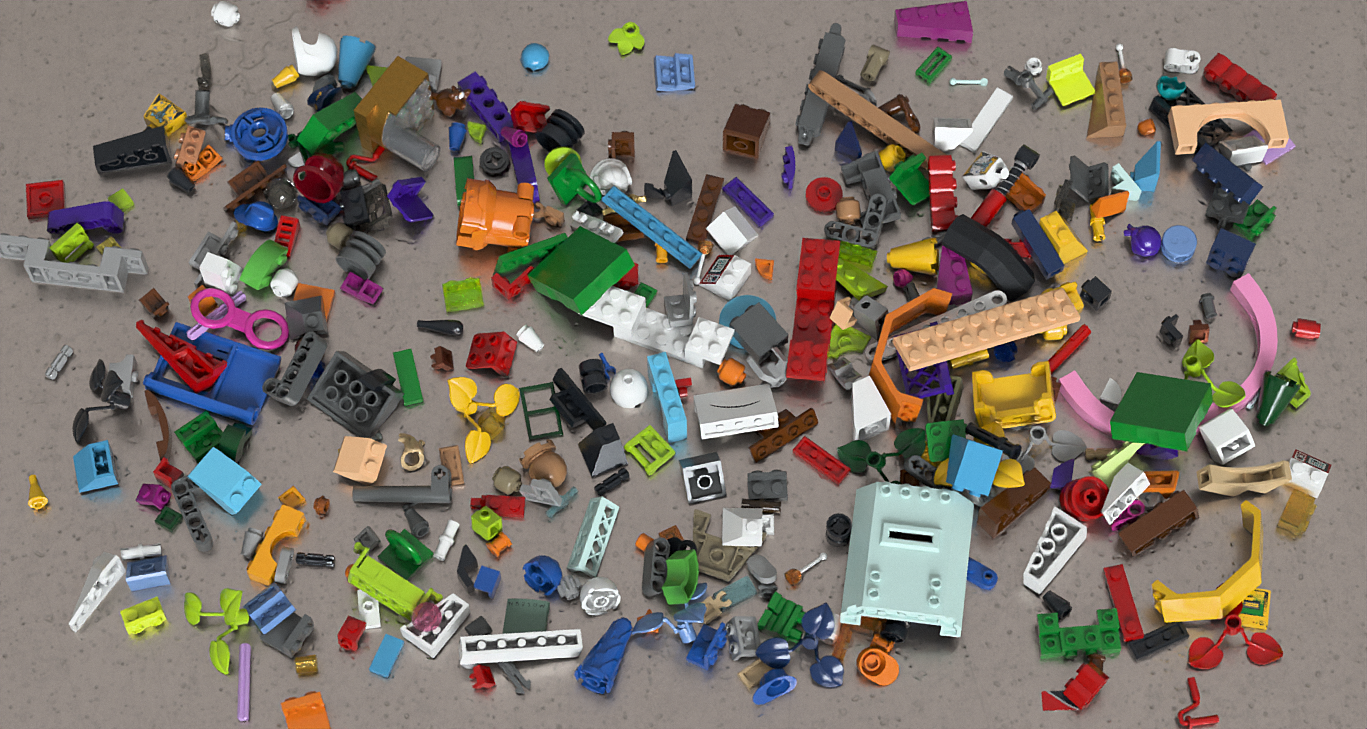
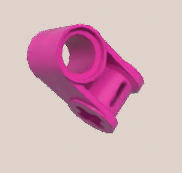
[1111,500,1145,530]

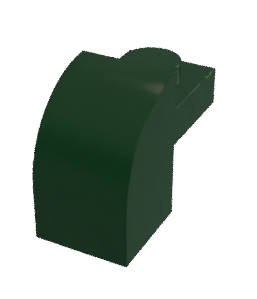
[218,423,253,463]

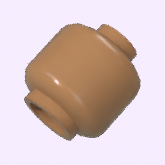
[836,197,861,225]

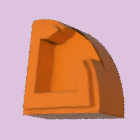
[755,258,774,280]

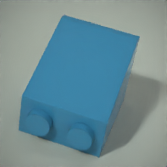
[946,434,1003,497]

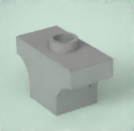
[109,354,138,398]

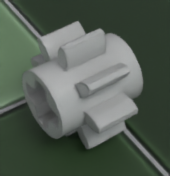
[557,575,582,600]

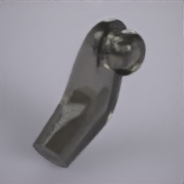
[197,53,211,87]

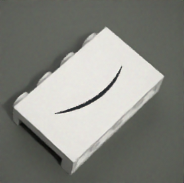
[693,384,778,439]

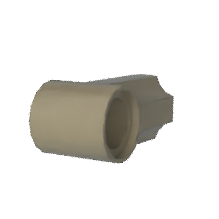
[860,44,890,82]

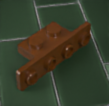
[223,161,287,211]
[749,408,818,462]

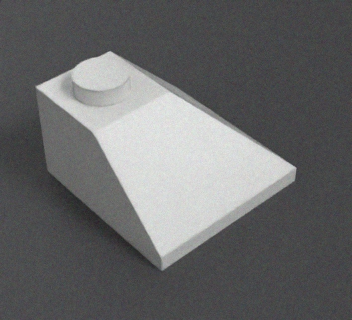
[933,117,973,152]
[722,508,762,546]

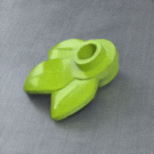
[608,22,644,55]

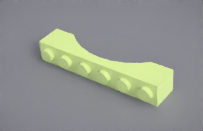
[1088,441,1145,489]

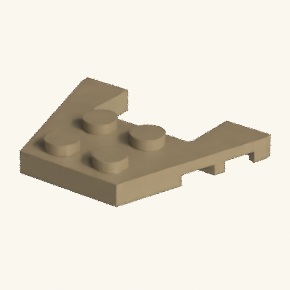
[693,509,767,582]

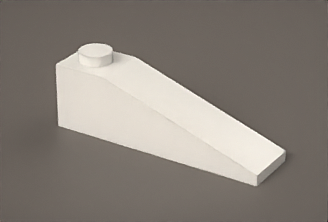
[69,552,126,633]

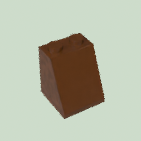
[723,104,771,159]

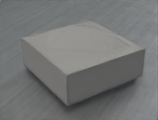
[354,526,381,552]

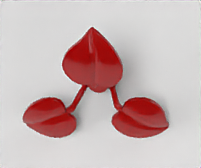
[1188,583,1283,669]

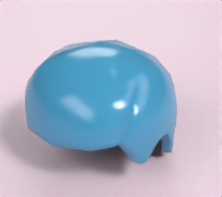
[520,43,549,71]

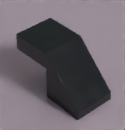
[457,544,478,594]

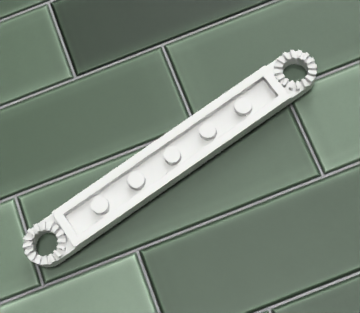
[865,291,1007,363]

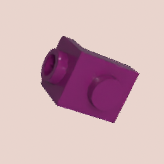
[135,483,171,510]

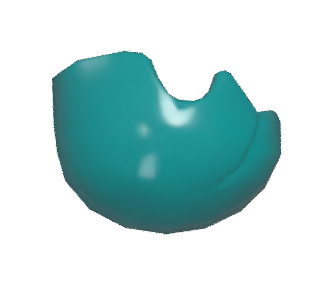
[1156,76,1186,100]

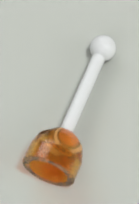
[1116,44,1133,84]
[693,240,713,285]
[784,552,827,586]

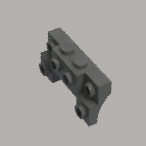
[841,151,901,227]

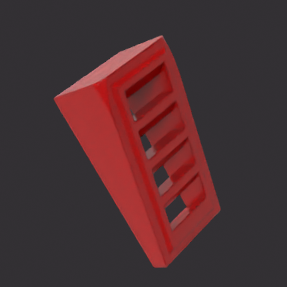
[274,215,300,258]

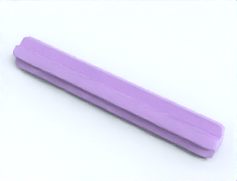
[186,291,246,340]
[237,643,251,721]

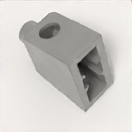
[849,296,888,341]

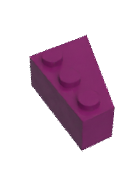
[936,245,973,305]

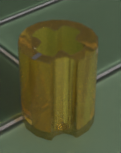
[295,655,318,674]

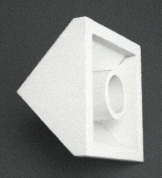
[1219,135,1268,166]
[706,207,759,255]

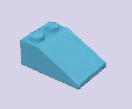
[188,447,262,515]

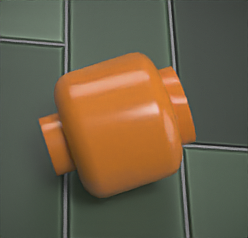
[717,358,747,386]

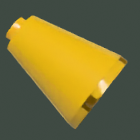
[887,238,939,275]

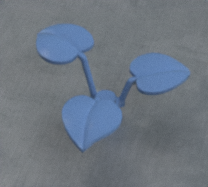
[632,582,708,643]

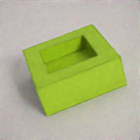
[107,188,134,211]

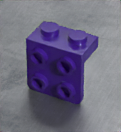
[387,177,434,222]

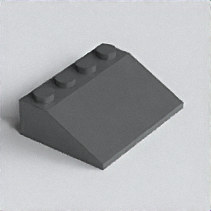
[307,351,405,438]

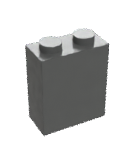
[729,302,789,364]

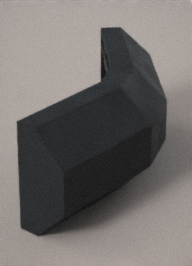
[942,214,1035,301]

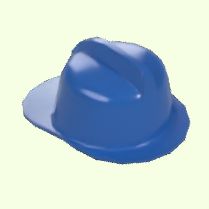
[234,201,278,231]
[752,668,797,705]

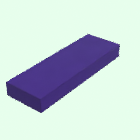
[722,177,774,227]

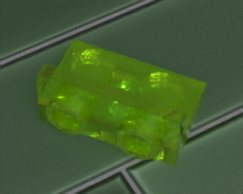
[442,277,484,312]

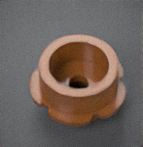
[313,496,330,514]

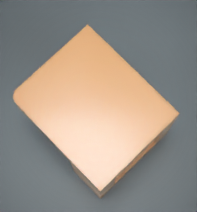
[830,297,857,330]

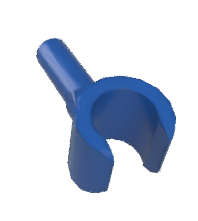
[599,353,616,380]

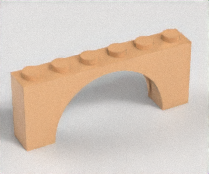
[1168,99,1289,155]

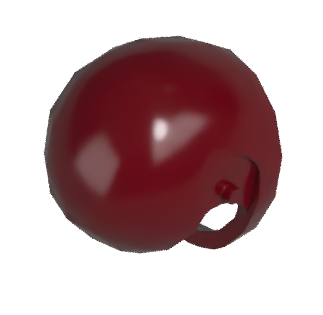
[293,153,345,203]

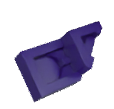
[1136,444,1178,460]
[1050,459,1075,490]

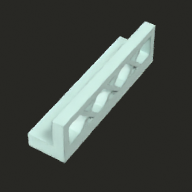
[566,496,619,578]

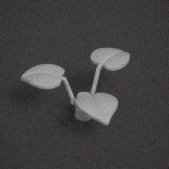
[1002,425,1087,473]

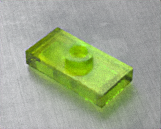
[839,241,878,267]

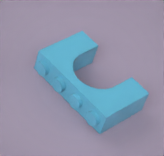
[647,352,687,444]

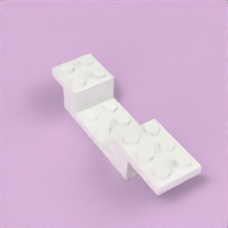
[578,286,735,368]

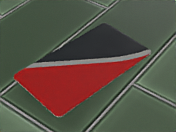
[1041,691,1079,711]

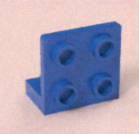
[686,622,727,670]

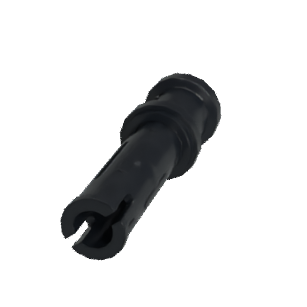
[965,422,1022,460]

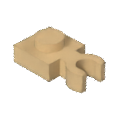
[701,591,732,625]

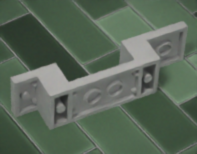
[0,233,149,293]

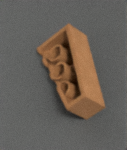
[1087,62,1126,138]

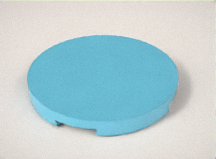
[719,295,776,349]

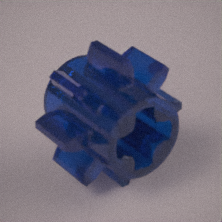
[994,341,1018,363]

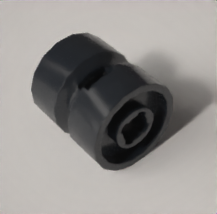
[578,359,608,394]
[825,513,852,547]
[880,619,911,643]

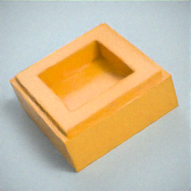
[278,485,306,510]

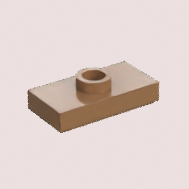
[439,445,465,486]

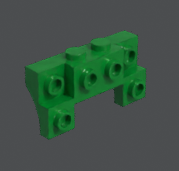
[1037,608,1121,659]

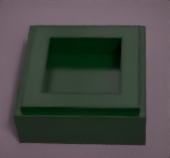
[155,505,183,533]

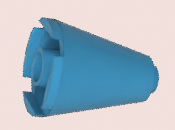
[338,36,376,89]

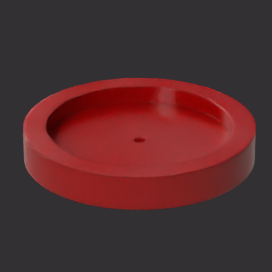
[805,177,843,213]

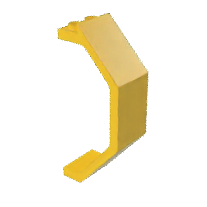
[1152,500,1263,623]

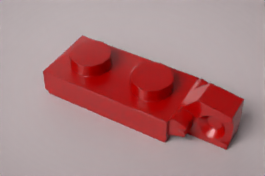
[470,495,526,518]

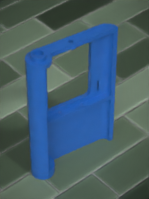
[143,322,281,425]

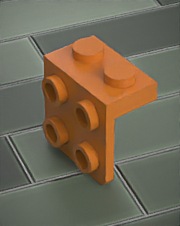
[281,691,331,729]

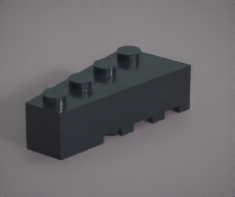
[93,125,172,174]

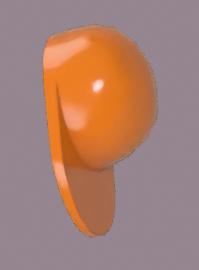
[856,647,899,685]

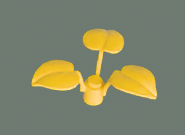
[447,377,520,463]
[934,422,1025,488]

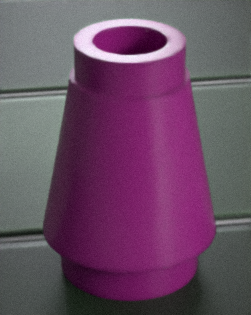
[501,126,528,147]

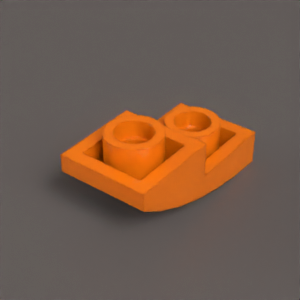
[182,144,223,182]

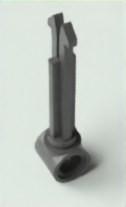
[465,616,531,694]

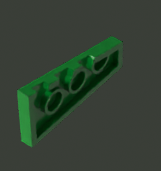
[493,233,568,277]

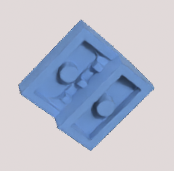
[654,53,695,91]
[243,582,296,635]

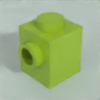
[471,506,503,541]

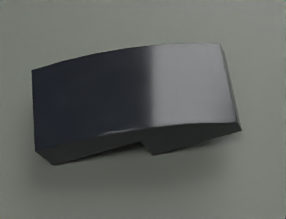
[358,369,396,392]

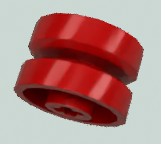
[1059,476,1109,522]

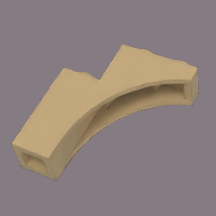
[1196,460,1292,497]

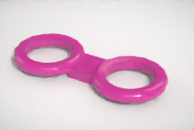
[190,288,289,350]

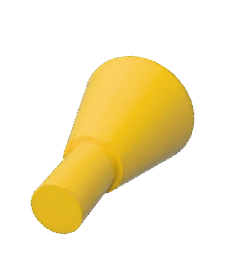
[28,475,48,509]

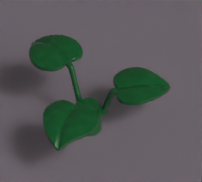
[837,428,926,485]

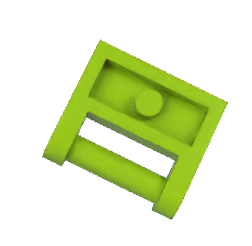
[49,223,94,263]
[624,425,675,475]

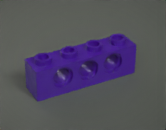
[457,71,514,143]

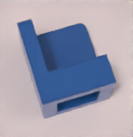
[474,565,501,599]

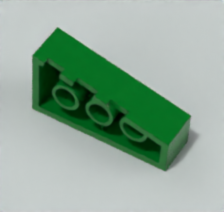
[297,92,362,155]

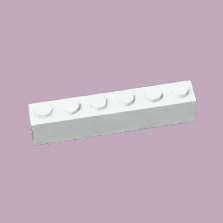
[458,629,583,665]

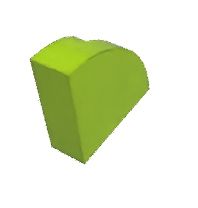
[468,121,486,144]

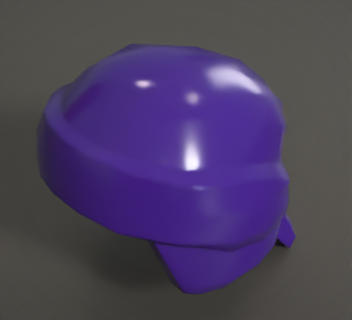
[1124,224,1162,257]

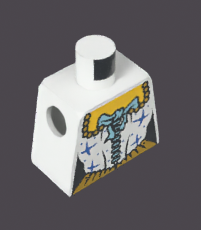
[962,151,1009,190]

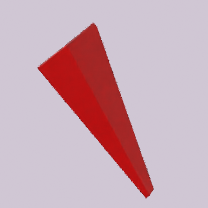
[136,319,227,394]

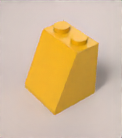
[1039,211,1088,264]

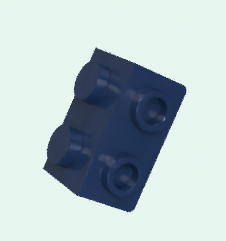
[297,195,341,226]

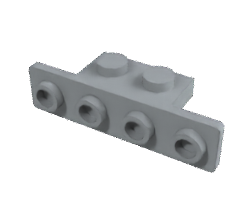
[189,221,239,289]

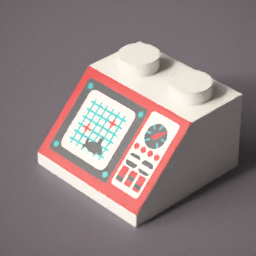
[699,255,751,301]
[1284,449,1332,499]

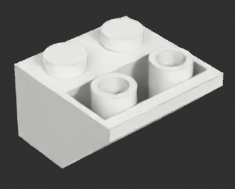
[1198,408,1255,464]

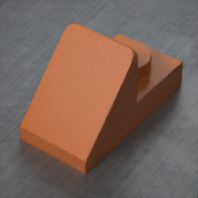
[1143,471,1179,499]

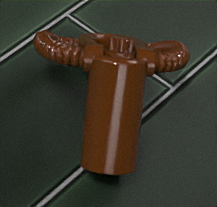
[878,94,920,133]

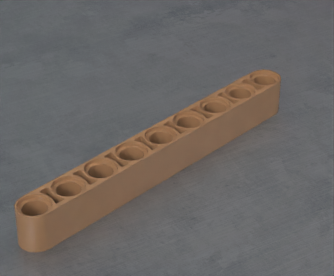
[808,71,946,171]

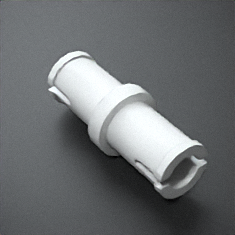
[433,520,459,561]
[120,543,162,560]

